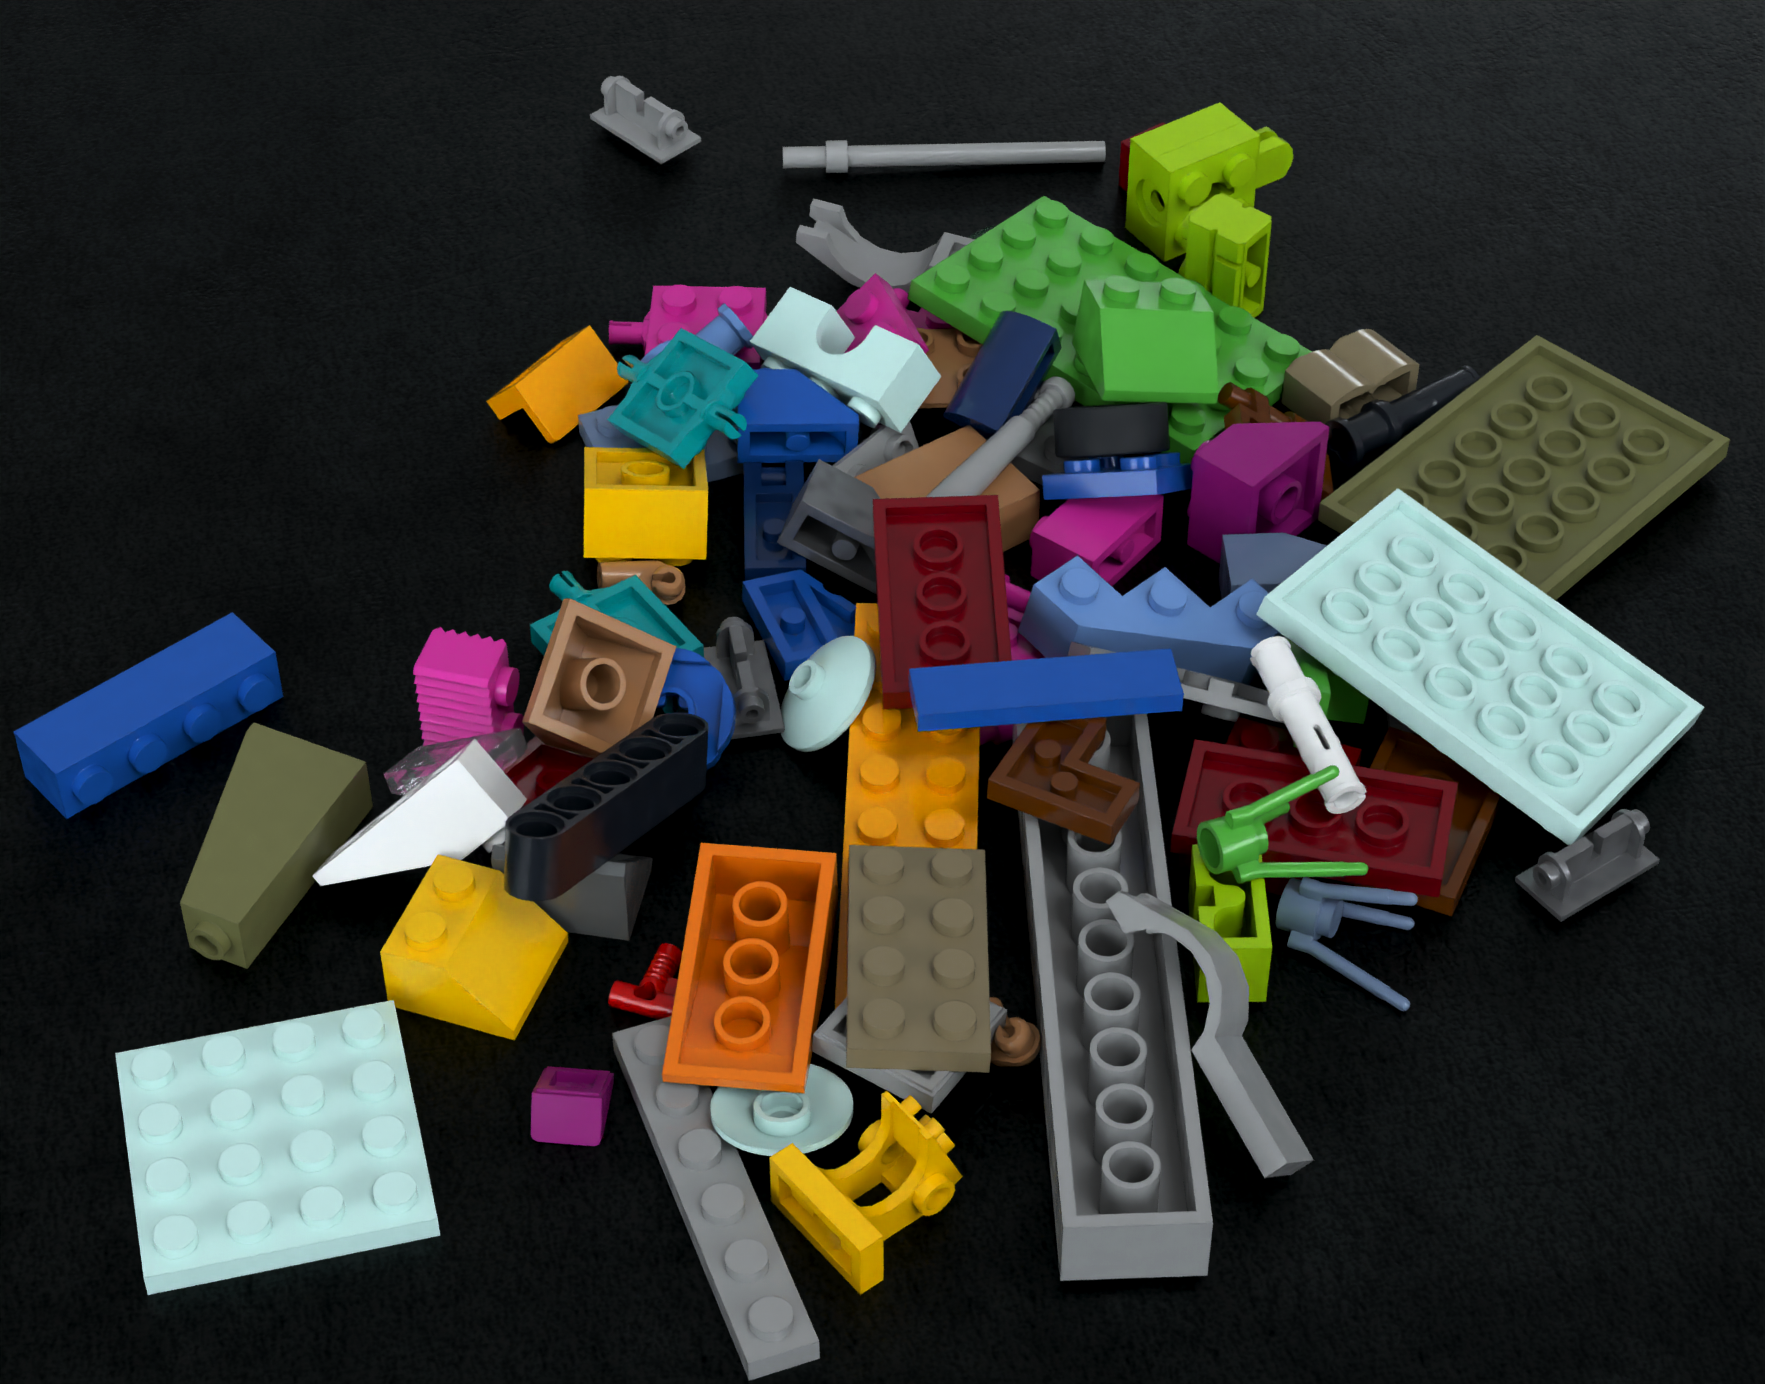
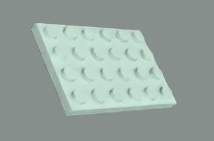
[1256,488,1704,846]

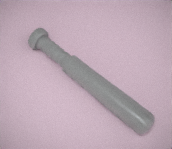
[926,376,1075,497]

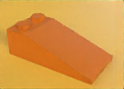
[662,843,838,1093]

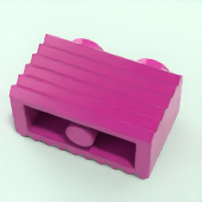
[413,627,524,766]

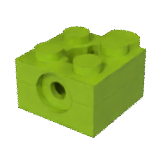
[1125,102,1293,262]

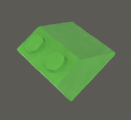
[1072,276,1219,404]

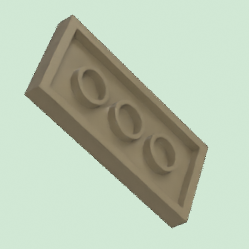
[846,845,991,1073]

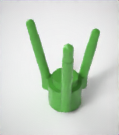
[1197,765,1369,884]

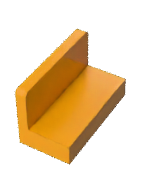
[486,325,628,444]

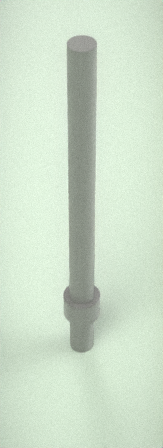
[782,140,1106,173]

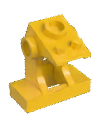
[769,1091,963,1295]

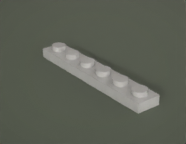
[612,1016,820,1381]

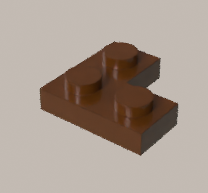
[987,717,1140,845]

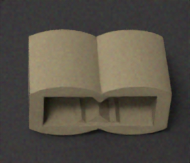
[1281,329,1420,424]

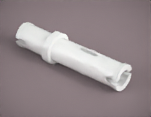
[1250,636,1367,814]

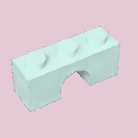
[750,287,941,433]

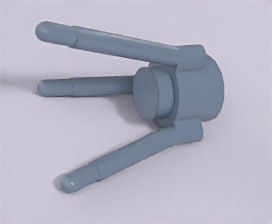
[1276,877,1418,1011]

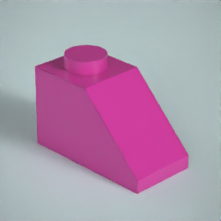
[1029,494,1164,586]

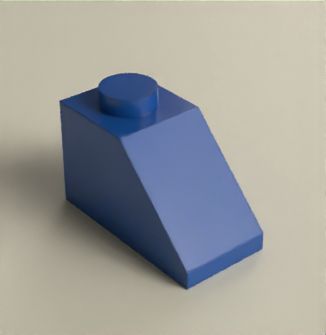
[736,368,859,463]

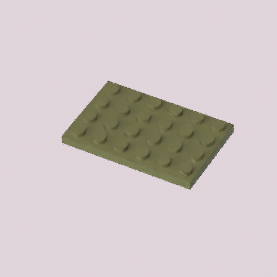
[1318,335,1730,601]

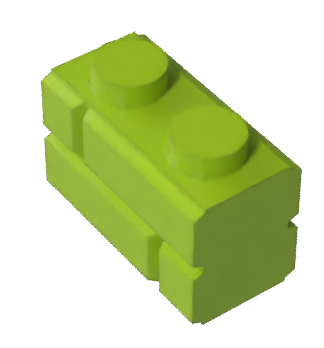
[1178,193,1272,318]

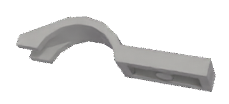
[796,199,975,293]
[1106,891,1314,1178]

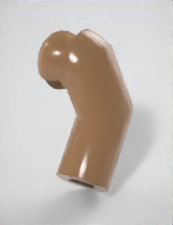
[597,560,686,606]

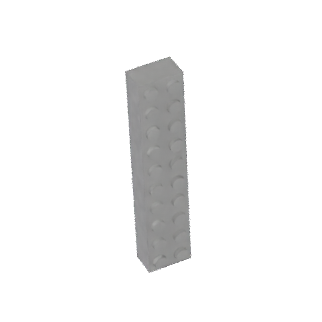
[1012,714,1213,1281]

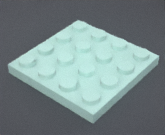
[115,1000,440,1295]

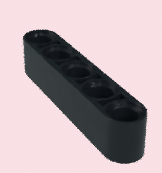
[504,713,709,901]

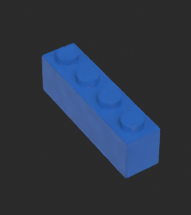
[14,612,283,819]

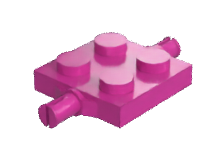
[609,285,768,369]

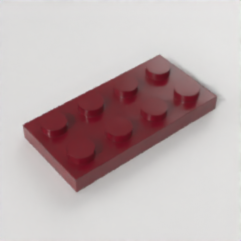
[873,495,1012,709]
[1170,739,1458,898]

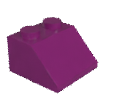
[1187,421,1329,564]

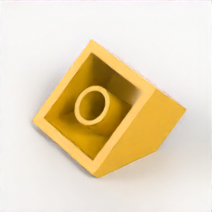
[584,447,708,566]
[380,854,568,1041]

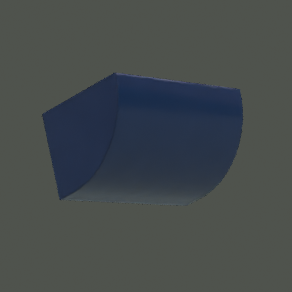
[943,311,1062,440]

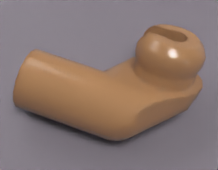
[989,997,1041,1067]

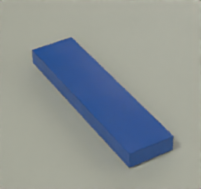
[908,648,1184,732]

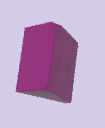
[531,1066,614,1146]

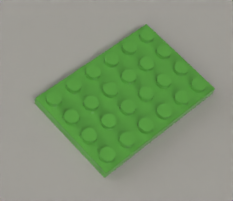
[907,196,1312,463]

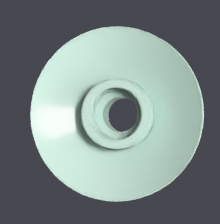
[781,636,876,752]
[710,1064,853,1156]

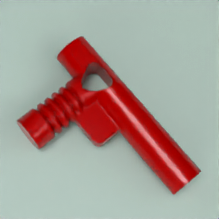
[609,943,682,1020]

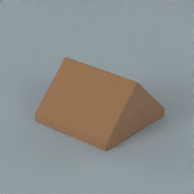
[522,598,677,758]

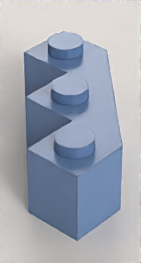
[1018,555,1286,685]

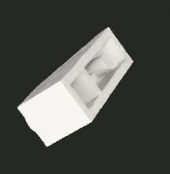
[312,739,527,886]

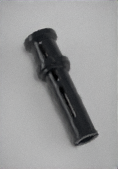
[1325,365,1480,470]

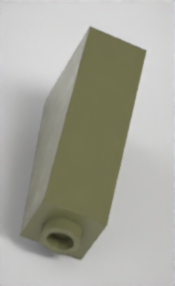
[180,722,373,969]

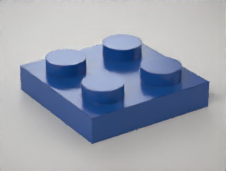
[1042,452,1193,500]

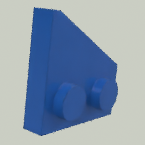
[742,569,856,681]

